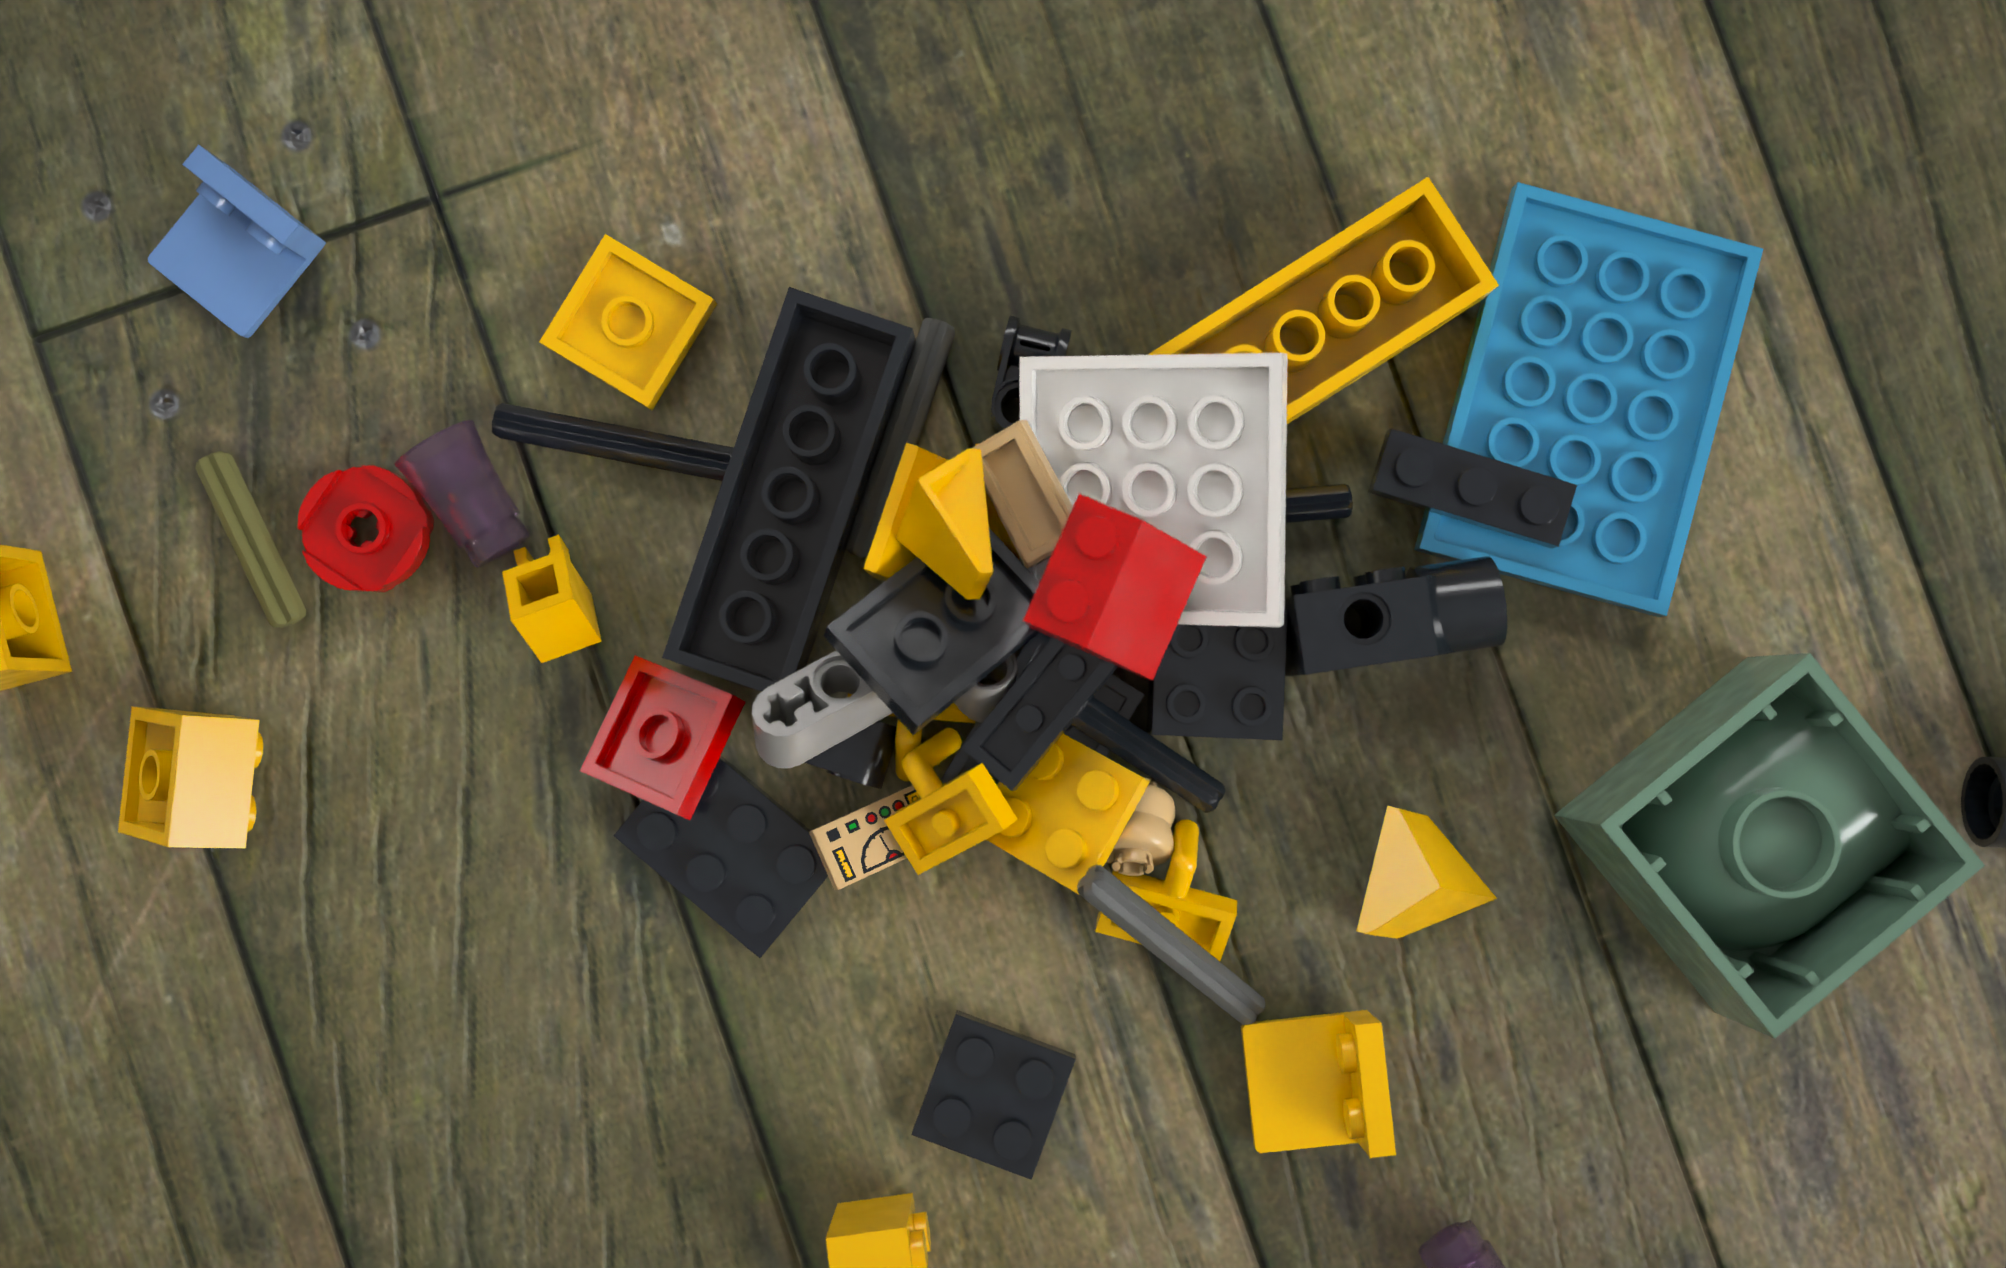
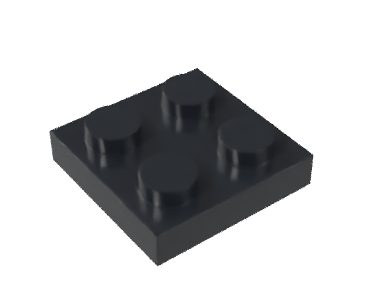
[911,1010,1076,1180]

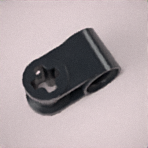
[991,316,1072,434]
[804,721,897,789]

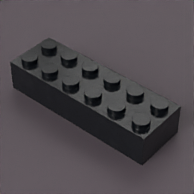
[662,287,916,691]

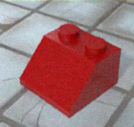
[1023,493,1207,681]

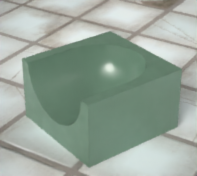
[1554,653,1985,1038]

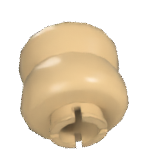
[1106,777,1175,876]

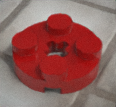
[298,465,434,592]

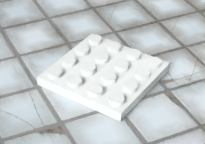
[1020,353,1287,627]

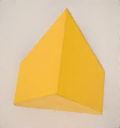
[896,449,993,599]
[1356,806,1497,939]

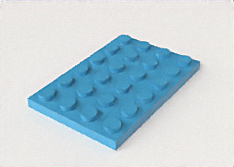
[1414,182,1763,617]

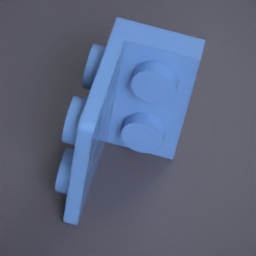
[148,144,327,338]

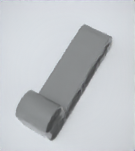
[752,651,1017,768]

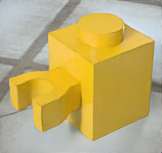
[502,534,602,663]

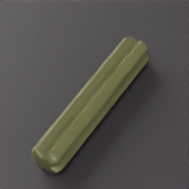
[195,451,306,628]

